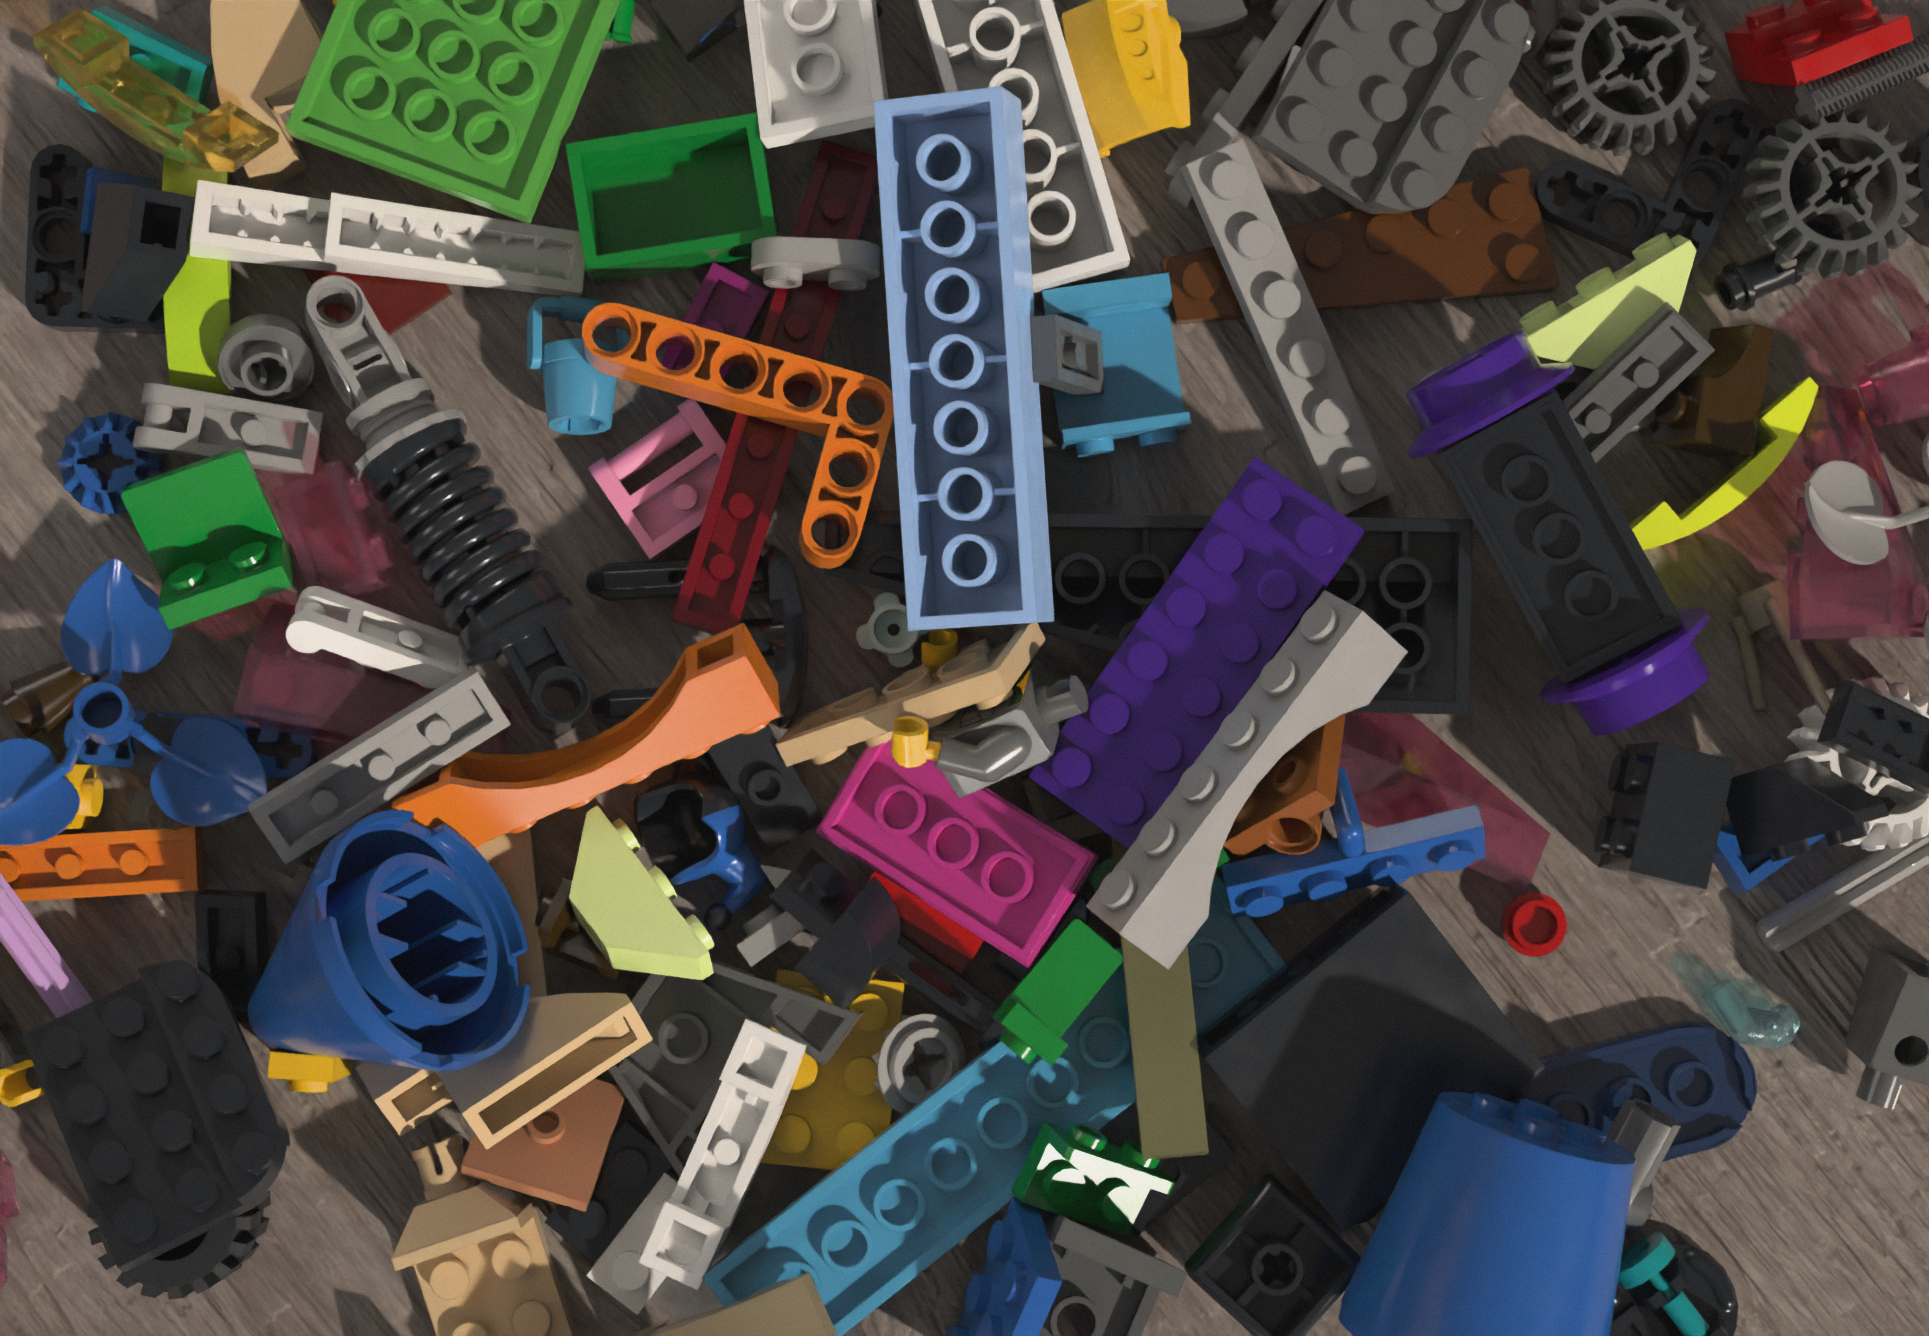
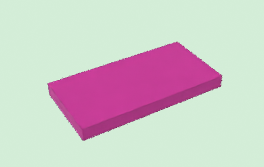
[815,739,1099,968]

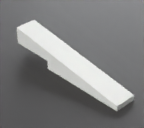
[189,180,585,297]

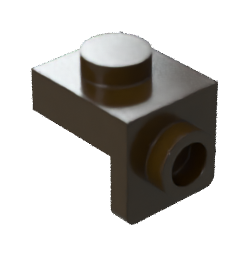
[535,876,620,980]

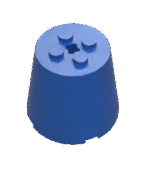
[1338,1092,1636,1336]

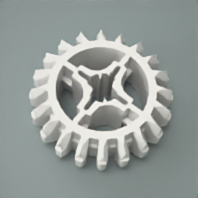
[1784,677,1929,851]

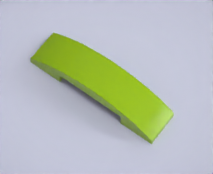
[162,144,235,396]

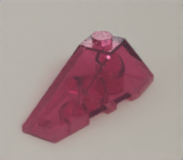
[1787,385,1929,642]
[234,601,512,754]
[1325,712,1550,892]

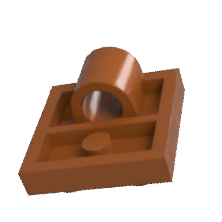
[1223,713,1346,858]

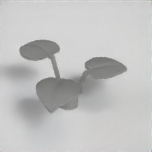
[1804,433,1929,651]

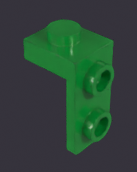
[991,918,1123,1066]

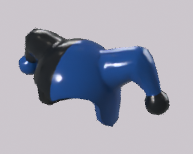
[633,752,767,932]

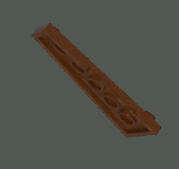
[1160,166,1560,325]

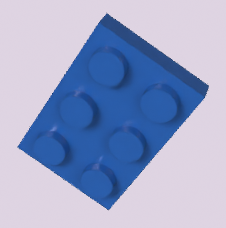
[946,1197,1062,1336]

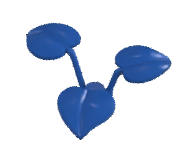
[0,558,268,846]

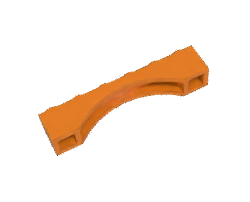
[391,623,780,849]

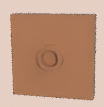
[461,1078,627,1212]

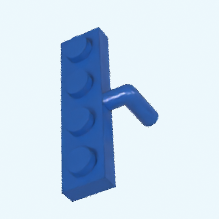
[1221,767,1486,918]

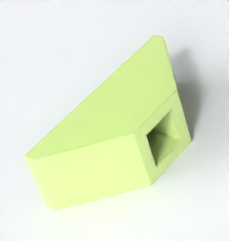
[1519,233,1696,370]
[569,805,715,980]

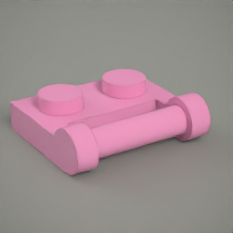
[588,398,726,561]

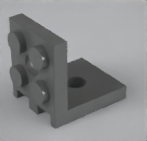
[1039,1211,1188,1336]

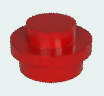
[1501,893,1567,957]

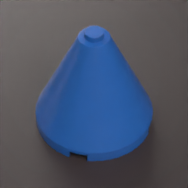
[248,810,531,1071]

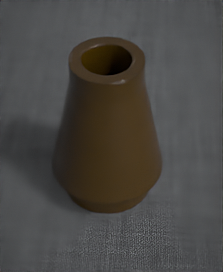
[0,660,101,738]

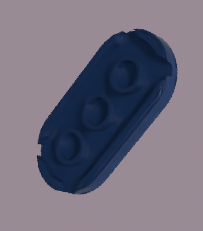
[1509,1021,1757,1162]

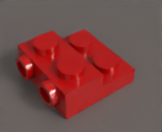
[1724,0,1914,87]

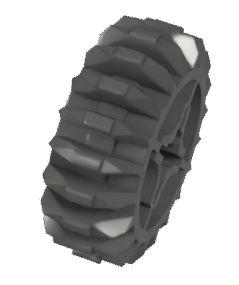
[1541,0,1716,157]
[1741,108,1923,280]

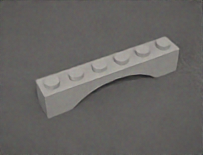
[1086,590,1408,970]

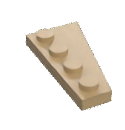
[776,623,1046,767]

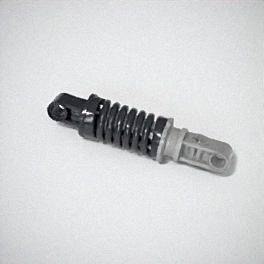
[304,275,591,735]

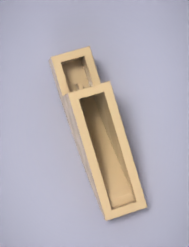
[210,0,323,190]
[356,992,653,1150]

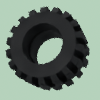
[87,1190,271,1299]

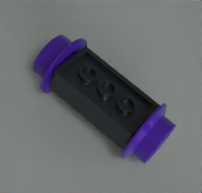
[1405,329,1710,736]

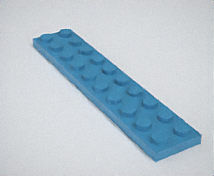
[702,873,1285,1336]

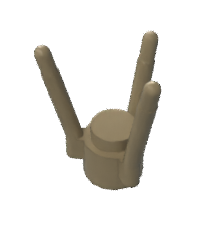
[1730,579,1855,716]

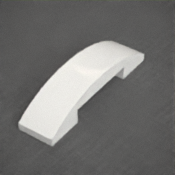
[638,1018,807,1290]

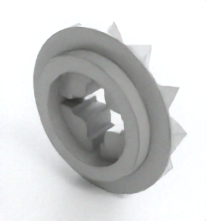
[871,1012,965,1114]

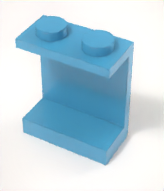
[1040,272,1191,458]

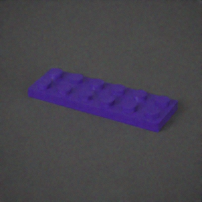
[1028,457,1364,848]

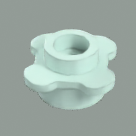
[856,592,929,667]

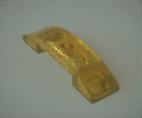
[34,8,279,172]

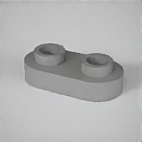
[751,236,880,291]

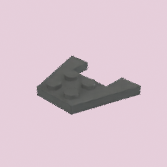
[608,958,865,1177]

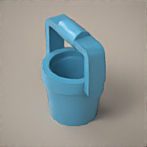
[527,295,630,435]

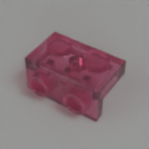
[273,459,394,598]

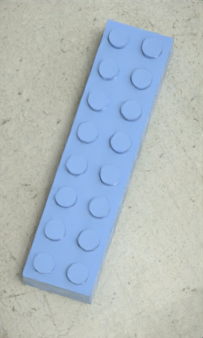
[873,86,1054,631]

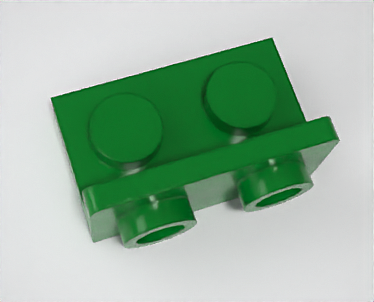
[1011,1121,1175,1236]

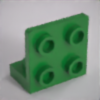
[121,447,293,630]

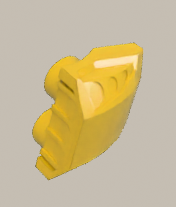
[1060,0,1191,158]

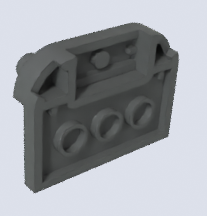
[1251,0,1529,215]

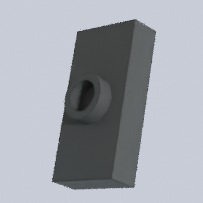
[1030,314,1104,397]

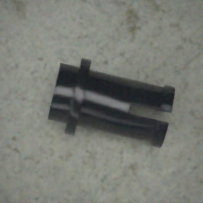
[1714,246,1802,311]

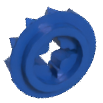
[56,412,163,515]

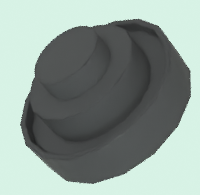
[218,313,315,404]

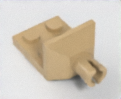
[391,1133,577,1336]

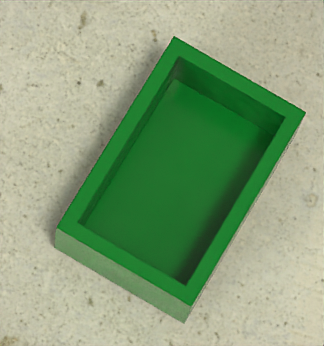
[565,112,779,285]

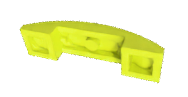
[1629,377,1818,551]

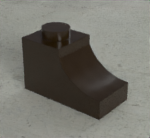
[1652,324,1774,457]

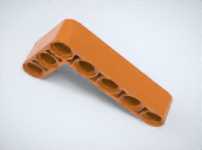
[582,302,894,569]

